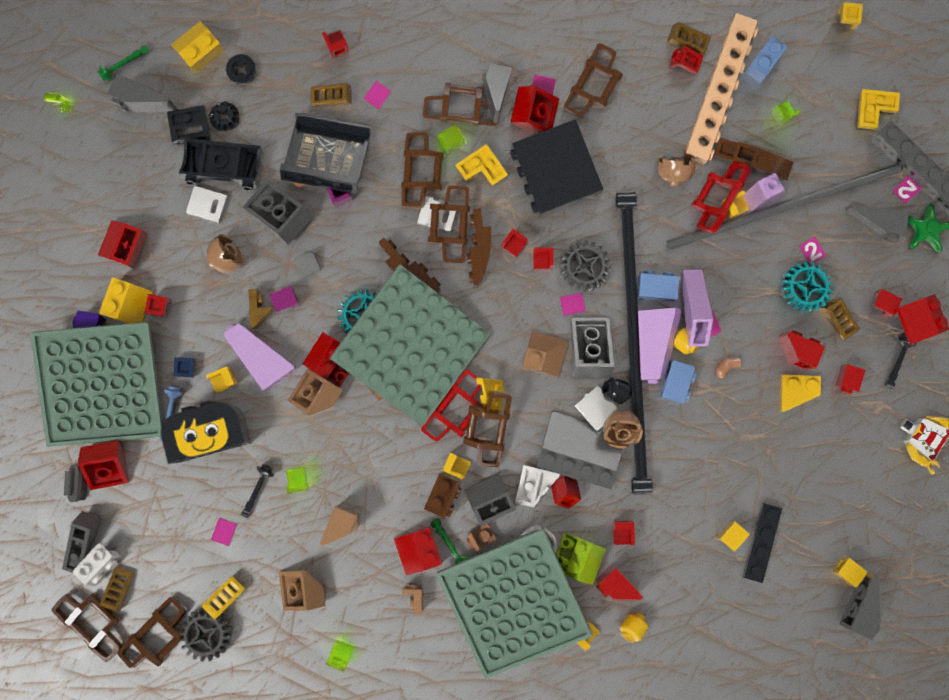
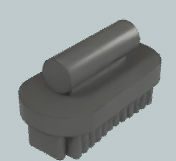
[64,464,87,502]

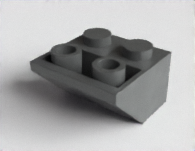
[464,474,516,526]

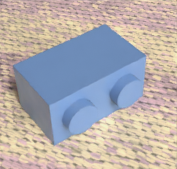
[745,36,788,83]
[637,271,679,301]
[659,360,696,404]

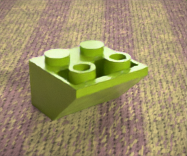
[556,532,606,585]

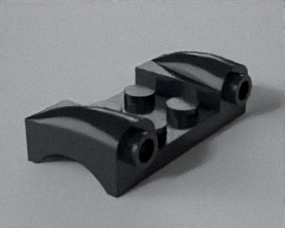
[179,138,263,191]

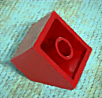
[510,85,559,133]
[896,294,949,345]
[78,440,129,490]
[394,526,443,575]
[595,565,644,600]

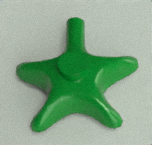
[908,204,949,252]

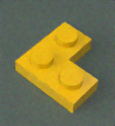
[857,89,900,130]
[455,144,508,187]

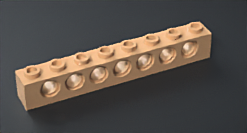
[683,13,758,165]

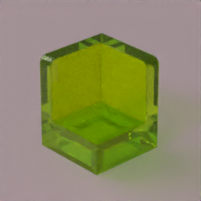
[770,101,801,127]
[436,125,465,156]
[286,467,309,494]
[326,640,354,672]

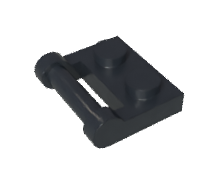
[167,105,212,146]

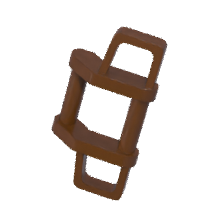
[563,43,623,118]
[423,82,498,126]
[401,132,444,208]
[428,186,470,263]
[463,391,512,467]
[51,593,122,662]
[117,597,187,668]

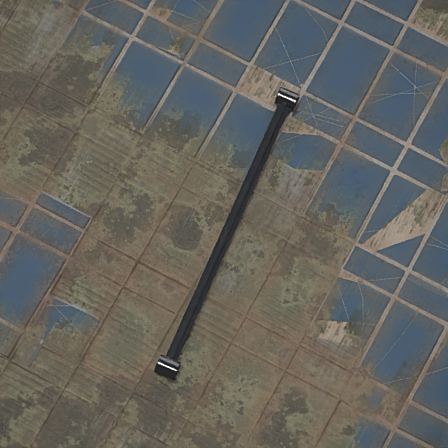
[616,191,653,495]

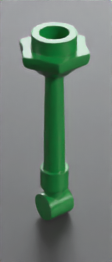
[97,46,148,82]
[430,518,469,564]

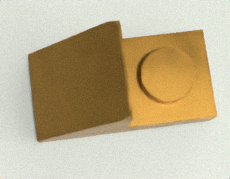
[249,289,275,329]

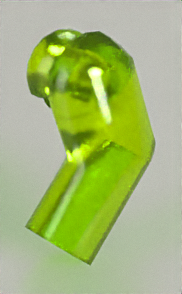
[44,92,71,113]

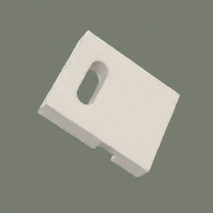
[186,186,228,223]
[417,196,458,233]

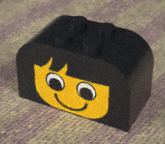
[161,400,251,464]

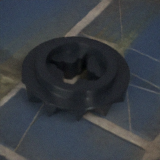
[226,54,256,84]
[209,101,240,132]

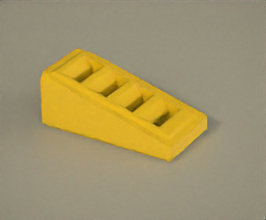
[201,576,245,620]

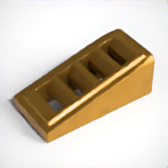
[667,22,711,55]
[311,83,352,106]
[821,297,860,340]
[99,566,134,611]

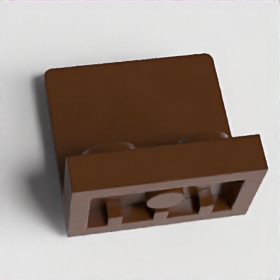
[424,473,462,520]

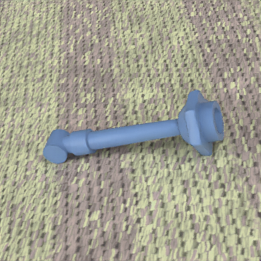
[160,386,183,441]

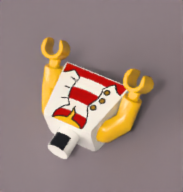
[900,416,949,474]

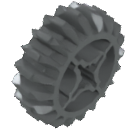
[559,240,611,292]
[179,608,232,662]

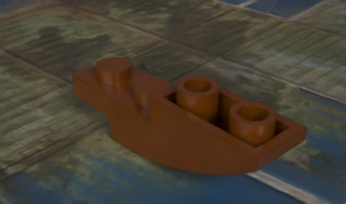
[714,137,794,181]
[466,208,491,288]
[378,238,441,294]

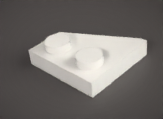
[514,465,560,508]

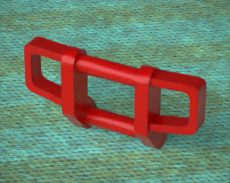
[691,162,751,234]
[421,370,483,442]

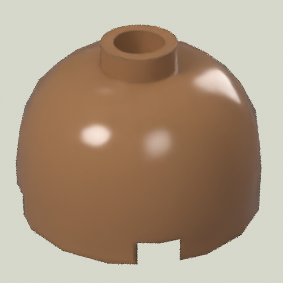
[657,156,696,186]
[206,234,245,273]
[603,410,643,448]

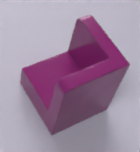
[326,188,353,208]
[269,286,300,312]

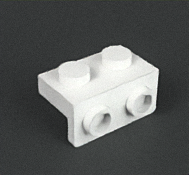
[73,544,121,586]

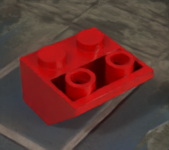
[98,220,148,269]
[778,330,825,370]
[302,332,349,387]

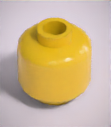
[674,326,699,355]
[620,612,649,643]

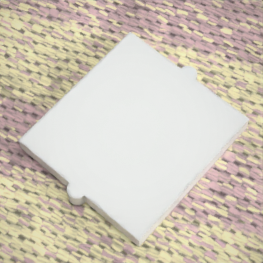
[575,386,619,431]

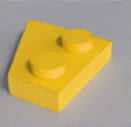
[780,375,821,412]
[476,378,504,411]

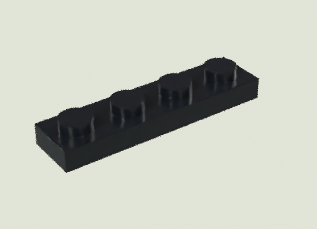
[743,503,782,583]

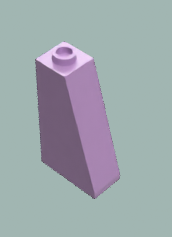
[743,173,785,212]
[681,269,713,347]
[638,308,681,384]
[223,323,297,391]

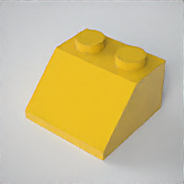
[171,21,224,74]
[99,277,154,323]

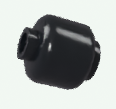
[602,377,631,405]

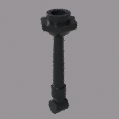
[885,335,917,389]
[241,464,275,519]

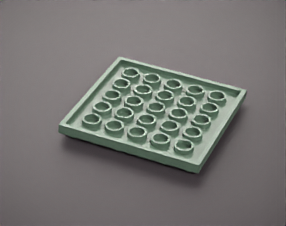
[330,264,490,426]
[30,322,163,447]
[436,527,593,679]

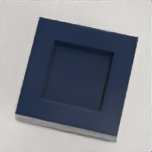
[173,357,195,378]

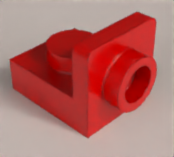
[670,46,703,74]

